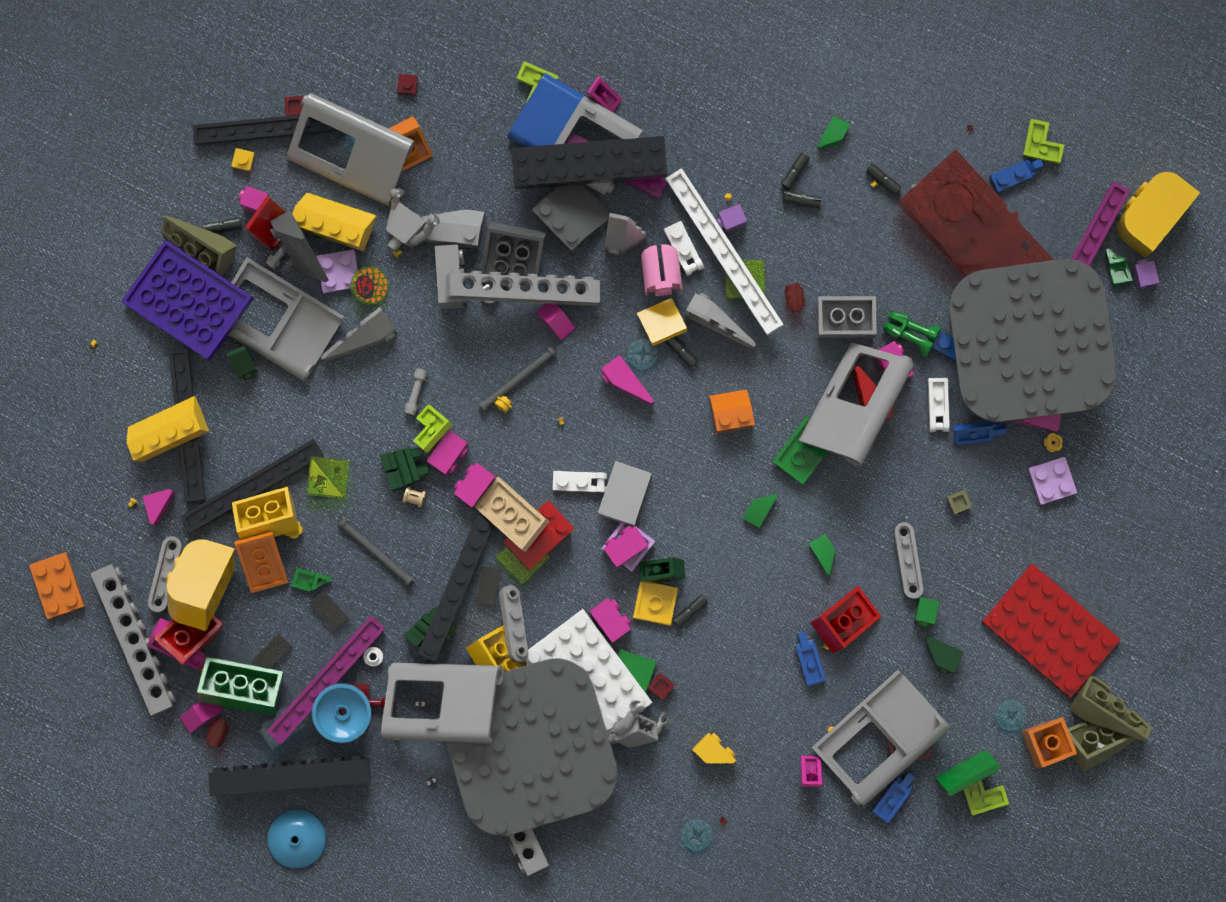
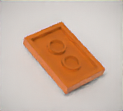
[234,531,288,593]
[29,552,85,620]

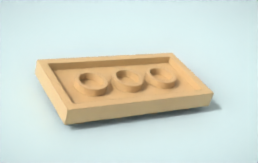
[474,477,550,552]

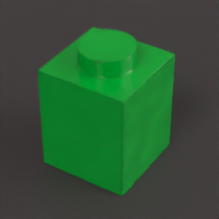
[913,597,939,628]

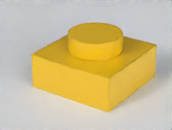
[231,148,255,172]

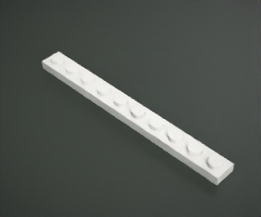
[666,168,784,336]

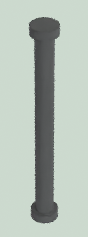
[478,347,557,412]
[337,518,414,586]

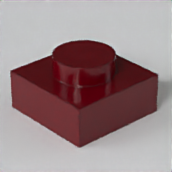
[397,74,418,96]
[284,96,304,116]
[648,673,675,700]

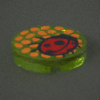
[350,266,388,304]

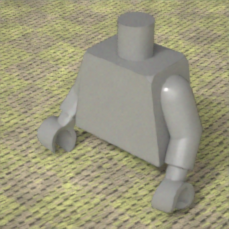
[386,188,440,252]
[609,700,671,748]

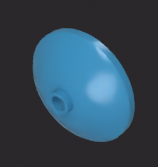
[312,684,371,743]
[267,809,326,869]

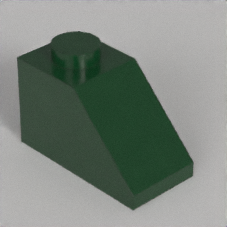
[226,346,258,380]
[639,557,685,582]
[924,636,964,675]

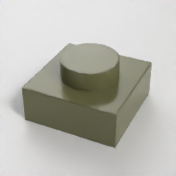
[946,489,972,515]

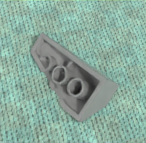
[421,209,485,250]
[605,213,647,255]
[685,293,756,350]
[320,307,397,362]

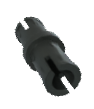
[782,190,822,209]

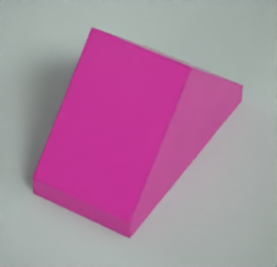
[587,77,622,112]
[536,304,575,341]
[143,489,175,526]
[180,702,223,734]
[800,755,822,787]

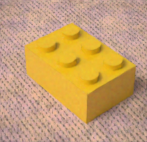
[232,487,299,540]

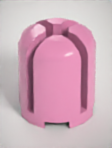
[641,244,683,296]

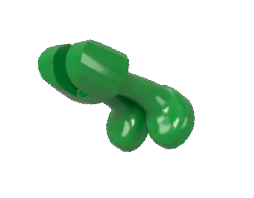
[882,311,941,359]

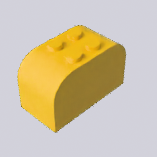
[1117,172,1200,258]
[166,540,235,631]

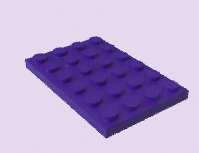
[121,240,254,361]

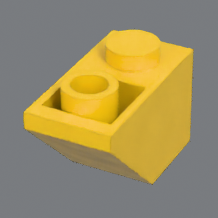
[692,733,736,763]

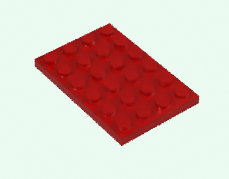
[981,564,1121,698]

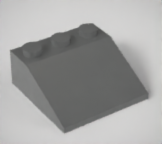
[532,184,610,254]
[270,211,329,282]
[481,222,547,291]

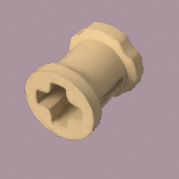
[402,486,426,508]

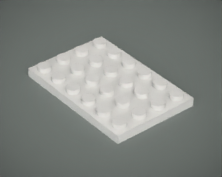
[525,609,652,735]

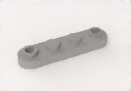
[894,522,923,599]
[148,536,183,612]
[499,585,528,663]

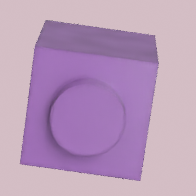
[716,204,747,233]
[1132,259,1159,290]

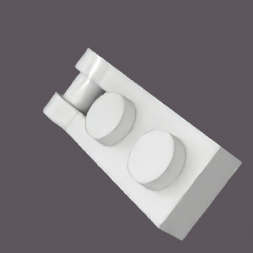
[664,221,704,276]
[928,378,949,432]
[553,471,607,493]

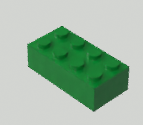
[197,657,284,716]

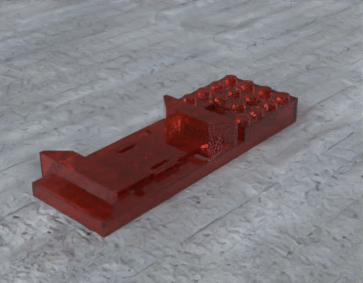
[897,149,1054,277]

